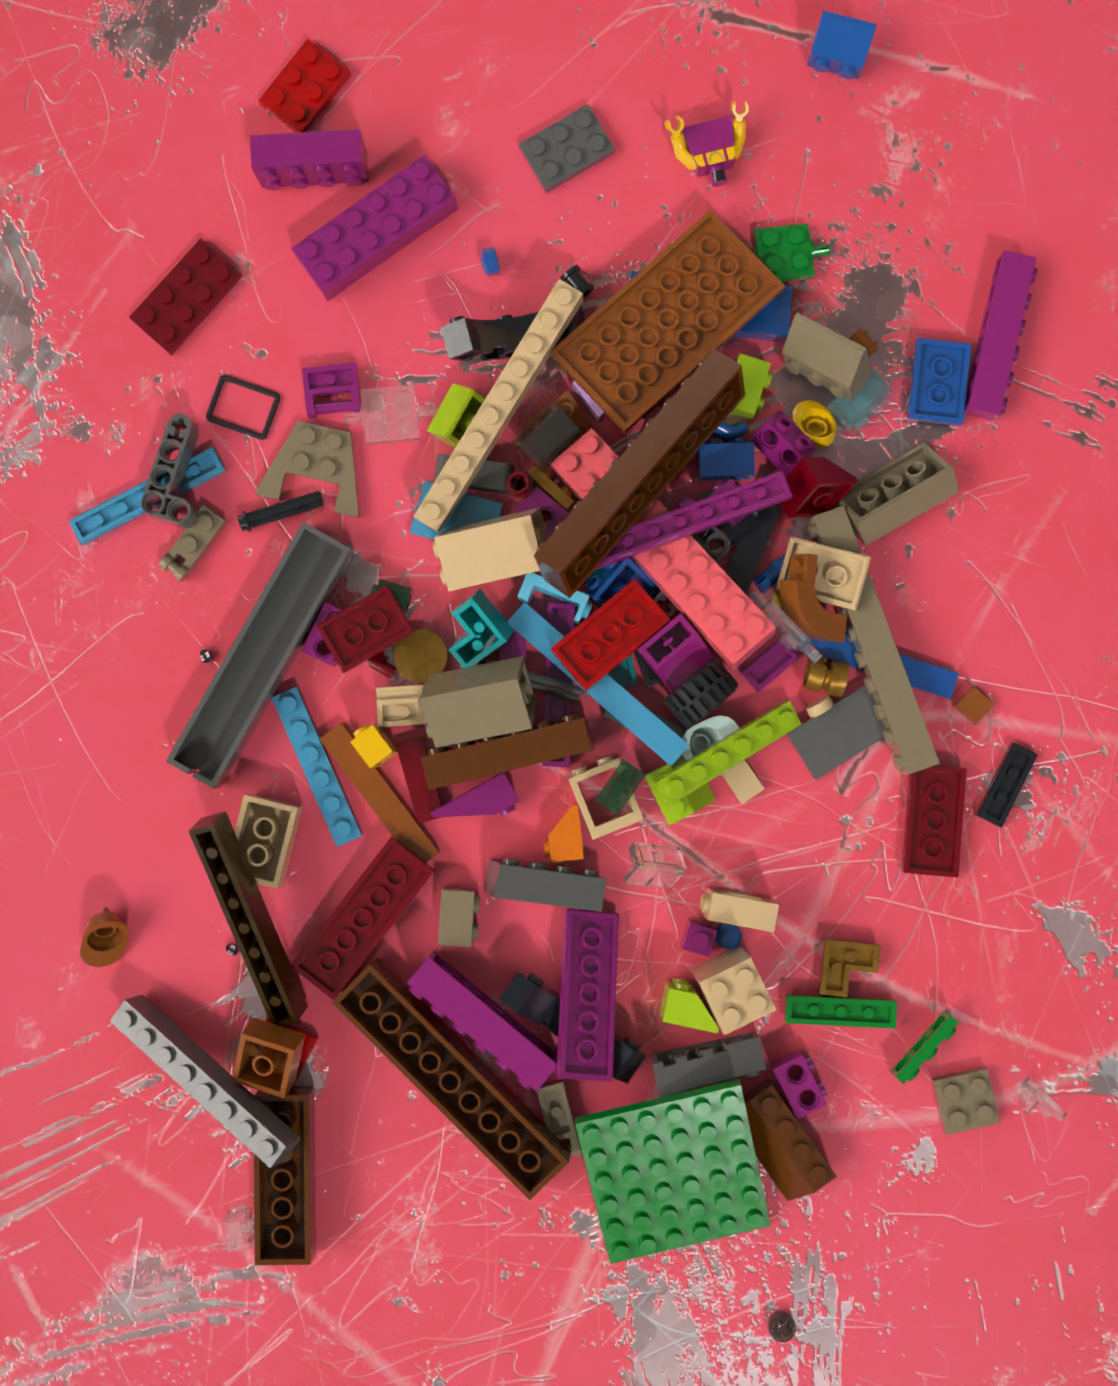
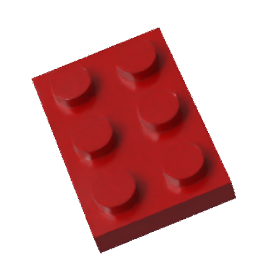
[258,39,351,133]

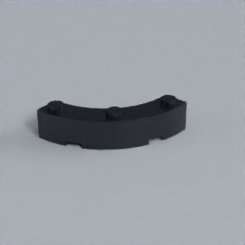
[440,306,585,361]
[500,971,646,1084]

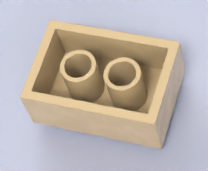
[235,794,303,889]

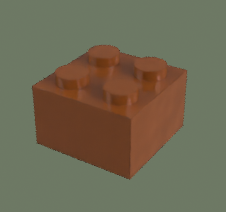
[232,1018,306,1098]

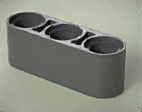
[433,454,515,494]

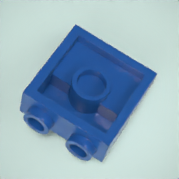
[584,558,661,608]

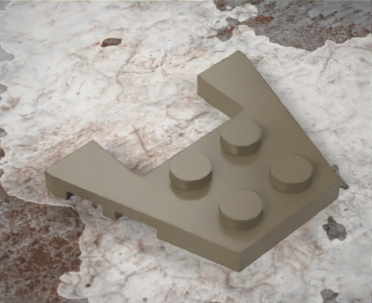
[255,421,360,518]

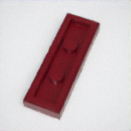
[396,738,442,824]

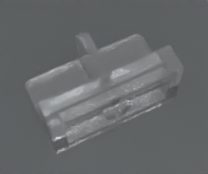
[624,842,687,888]

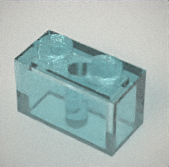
[827,368,892,433]

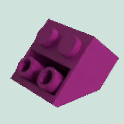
[637,613,714,693]

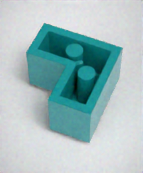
[449,588,514,668]

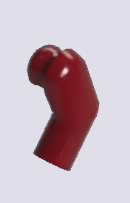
[368,651,397,679]

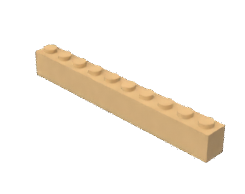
[413,279,583,534]

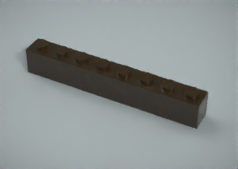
[188,811,308,1026]

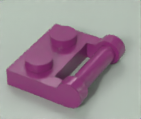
[302,363,362,418]

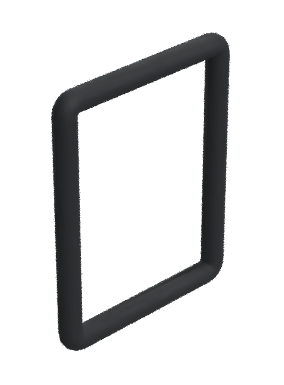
[206,375,280,440]

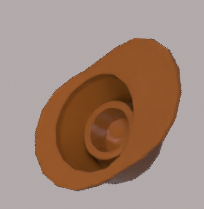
[80,907,129,967]

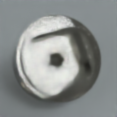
[767,1311,796,1342]

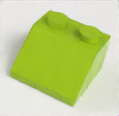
[427,383,485,449]
[643,756,716,825]
[659,978,719,1033]

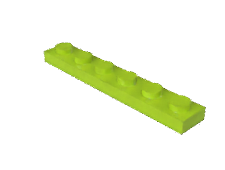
[653,700,801,806]

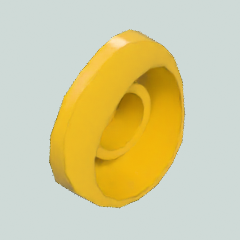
[791,400,837,448]

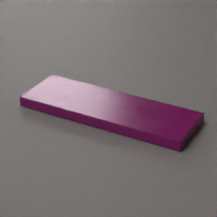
[556,908,619,1082]

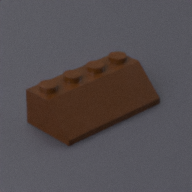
[743,1078,837,1201]

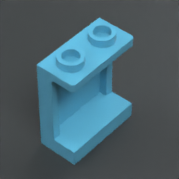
[517,572,592,625]

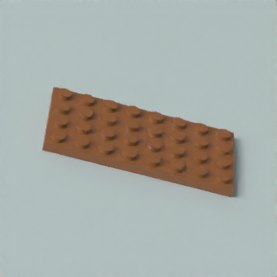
[550,210,785,433]

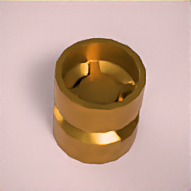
[803,655,849,697]

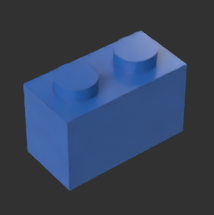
[697,438,755,481]

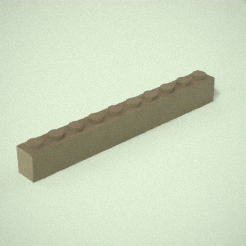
[807,506,940,776]

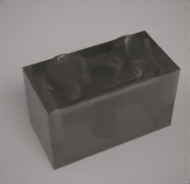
[514,403,581,470]

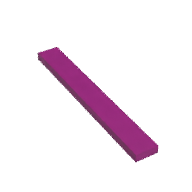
[595,470,792,570]

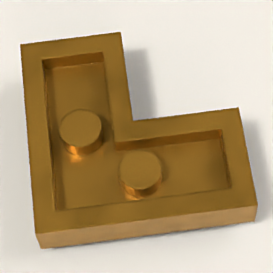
[818,938,881,997]

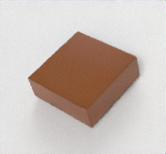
[954,686,994,725]

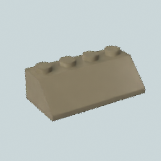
[837,442,959,546]

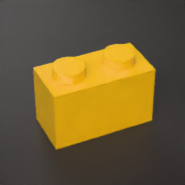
[351,724,397,769]

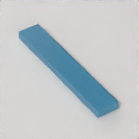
[69,446,227,546]

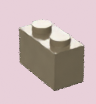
[438,887,480,947]

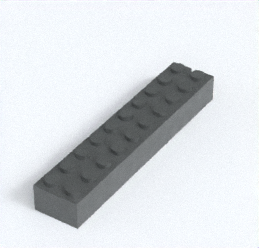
[166,522,355,789]

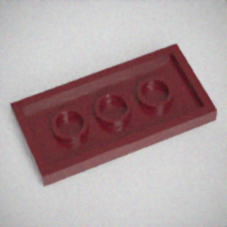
[129,238,243,355]
[901,766,967,878]

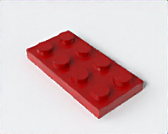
[550,579,671,692]

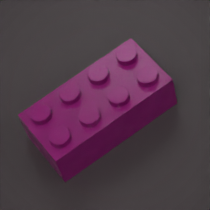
[250,129,368,191]

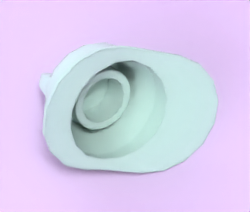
[682,715,739,761]

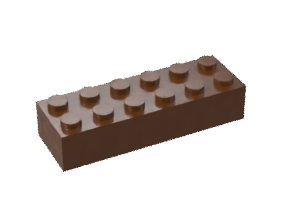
[421,714,595,790]
[254,1088,316,1265]

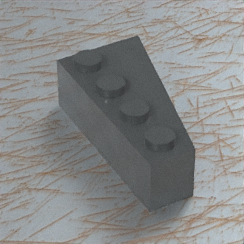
[484,858,607,912]
[650,1032,767,1098]

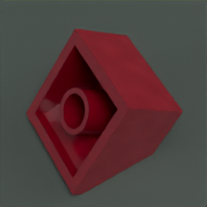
[780,456,859,518]

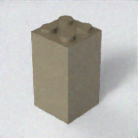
[418,656,537,748]

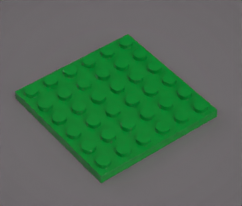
[574,1079,771,1264]

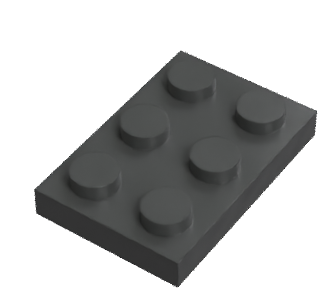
[519,104,615,193]

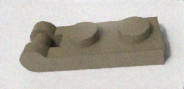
[158,505,227,582]
[537,1080,583,1157]

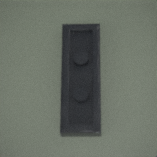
[975,743,1038,828]

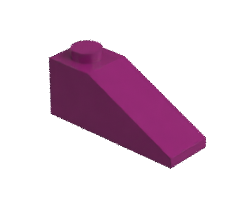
[430,772,519,817]

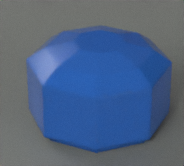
[481,247,500,276]
[715,923,742,950]

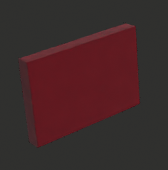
[316,584,416,674]

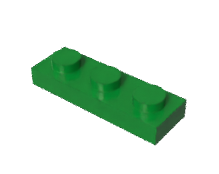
[890,1011,959,1084]

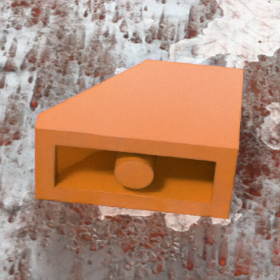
[543,803,584,862]

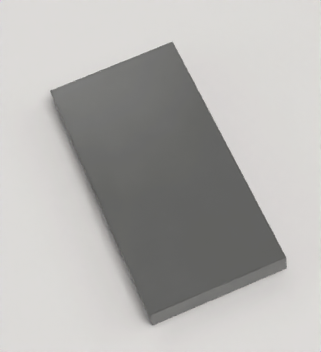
[786,685,885,780]

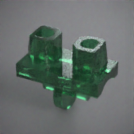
[595,759,646,816]

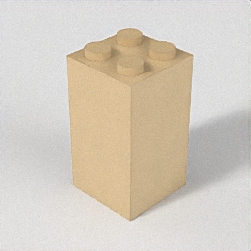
[433,507,548,591]
[690,945,776,1035]

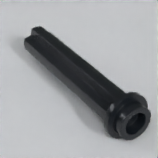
[237,491,324,532]

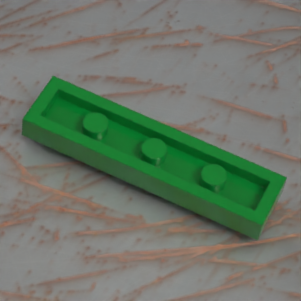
[784,994,897,1029]

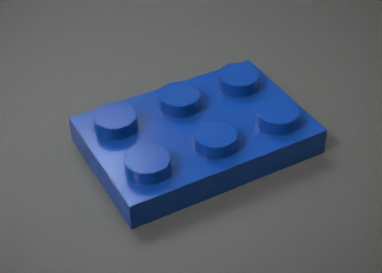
[907,338,972,426]

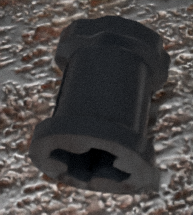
[560,265,595,299]

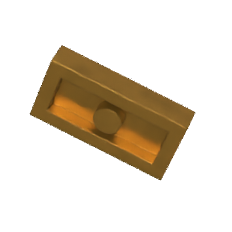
[527,465,574,512]

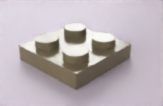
[932,1067,1000,1135]

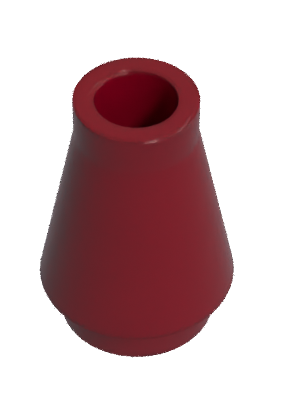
[506,470,534,498]

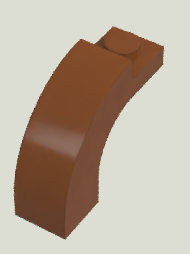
[780,553,847,643]

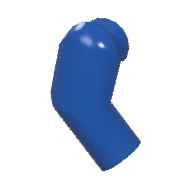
[712,420,749,441]

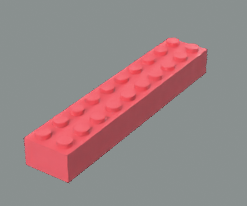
[550,428,776,670]

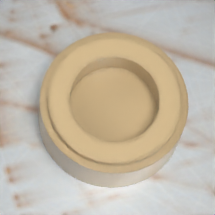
[805,695,834,718]

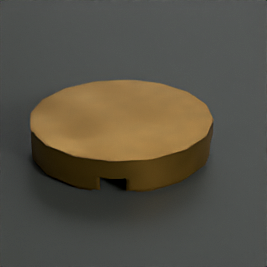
[394,629,448,683]

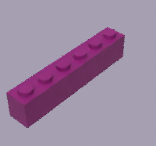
[964,250,1038,421]

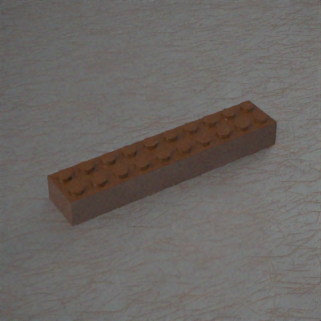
[534,349,746,598]
[332,957,571,1200]

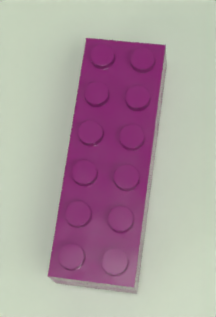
[291,154,458,301]
[407,950,557,1091]

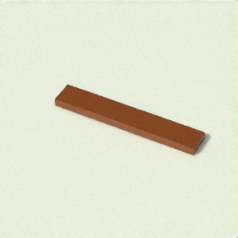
[320,723,440,863]

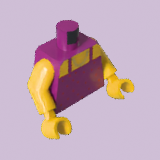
[665,100,749,187]

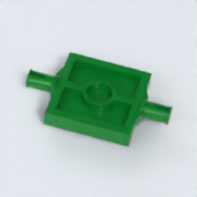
[753,223,830,282]

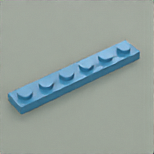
[272,687,363,847]

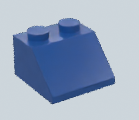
[807,10,877,79]

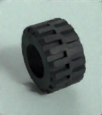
[664,659,738,728]

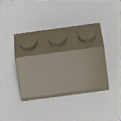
[782,312,871,401]

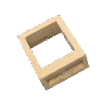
[568,755,644,840]
[699,888,779,932]

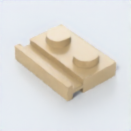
[376,685,427,727]

